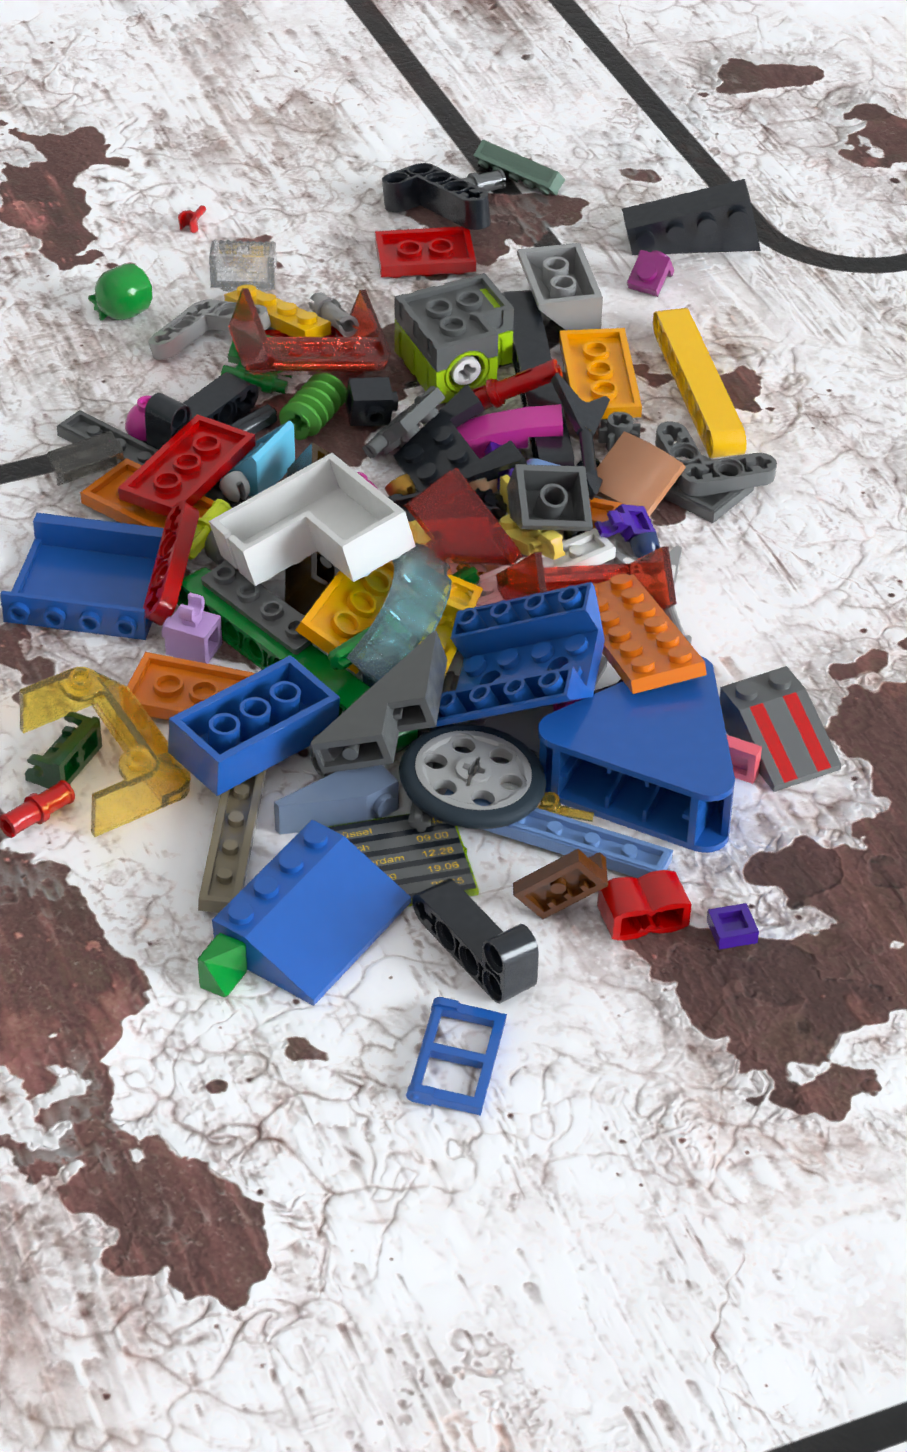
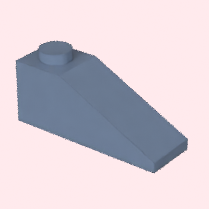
[274,765,399,835]

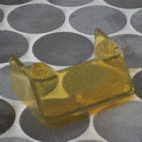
[20,667,191,838]

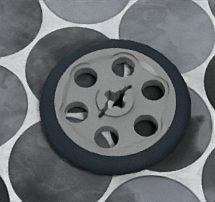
[399,724,546,829]

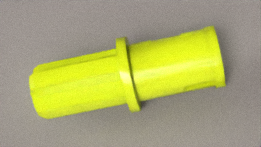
[188,499,232,560]

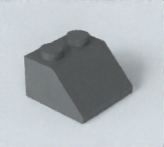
[507,464,593,531]

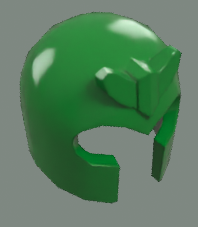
[88,264,153,321]

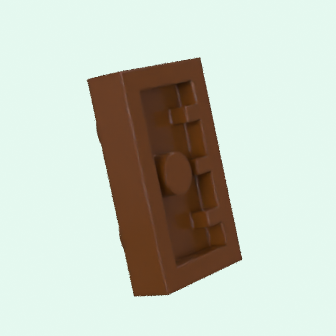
[513,849,608,920]

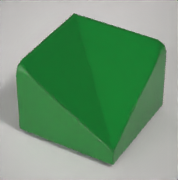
[197,933,247,997]

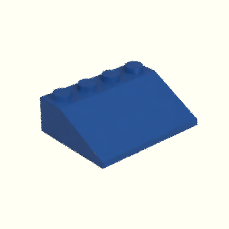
[212,820,411,1006]

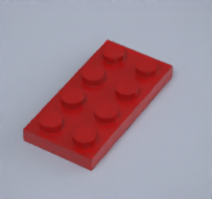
[118,414,256,517]

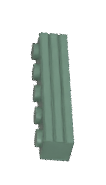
[473,139,565,196]

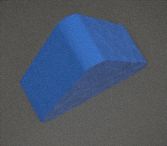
[538,656,735,853]

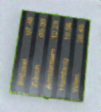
[328,813,479,907]

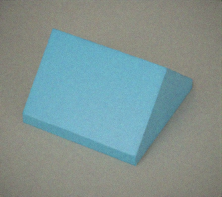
[219,420,295,497]

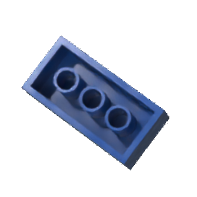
[168,655,340,796]

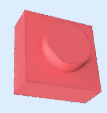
[727,735,762,784]

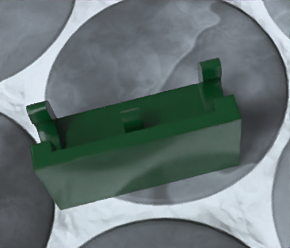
[25,712,102,788]

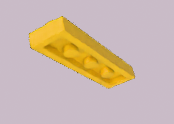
[224,285,331,343]

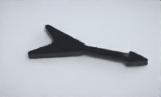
[551,373,610,500]

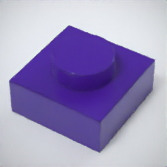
[707,903,759,950]

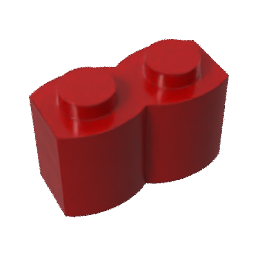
[597,870,692,941]

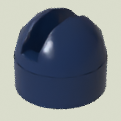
[629,532,660,561]

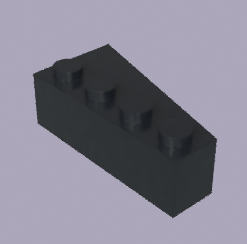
[622,179,761,255]

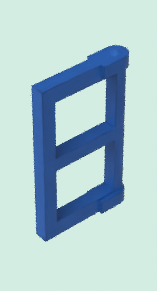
[406,997,507,1116]

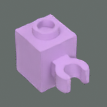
[162,592,222,664]

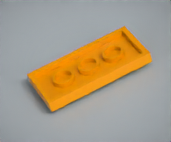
[559,328,642,419]
[295,560,423,674]

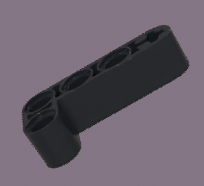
[382,163,491,230]
[145,372,259,450]
[412,878,539,1004]

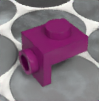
[627,250,674,297]

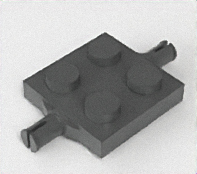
[362,386,446,459]

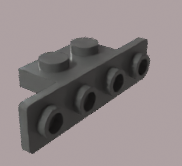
[201,560,313,655]

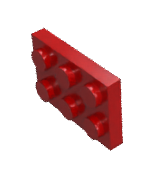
[375,226,476,278]

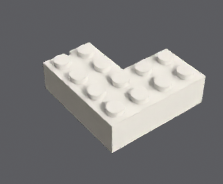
[209,453,416,586]

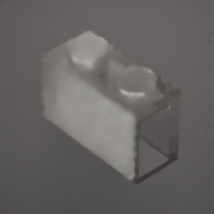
[209,239,277,292]

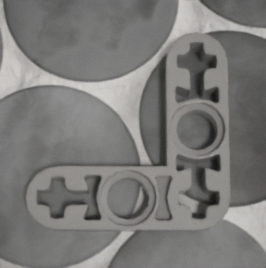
[148,300,271,360]

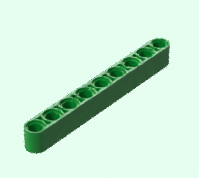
[177,567,418,754]

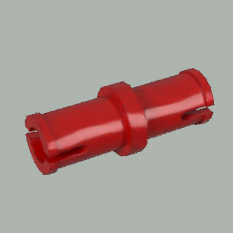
[0,780,75,838]

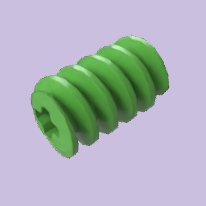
[279,373,347,440]

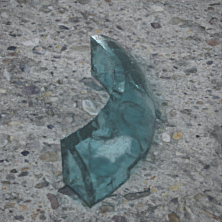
[346,543,452,684]

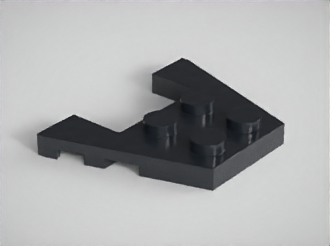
[393,385,527,495]

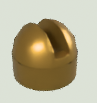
[385,474,416,496]

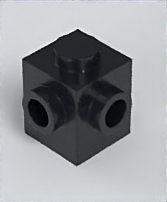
[345,377,398,426]

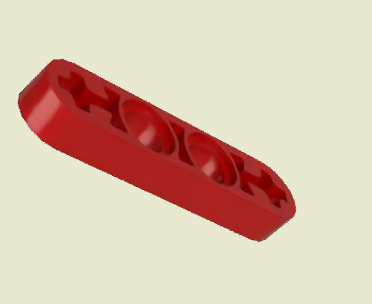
[143,501,199,626]

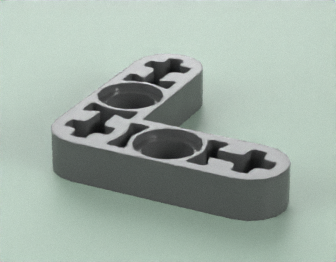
[655,421,777,497]

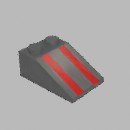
[719,666,841,792]

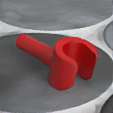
[178,205,206,233]

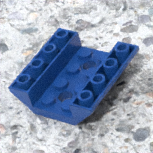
[432,582,605,728]

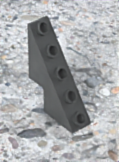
[311,631,447,774]

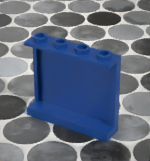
[0,513,164,640]

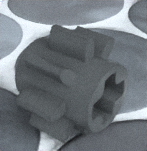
[598,412,641,451]

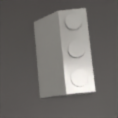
[517,243,603,330]

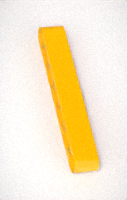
[653,308,747,458]

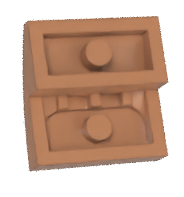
[597,431,686,517]

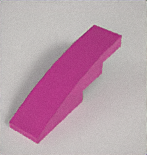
[456,404,563,459]

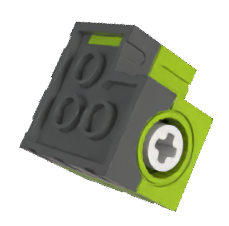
[395,273,514,404]

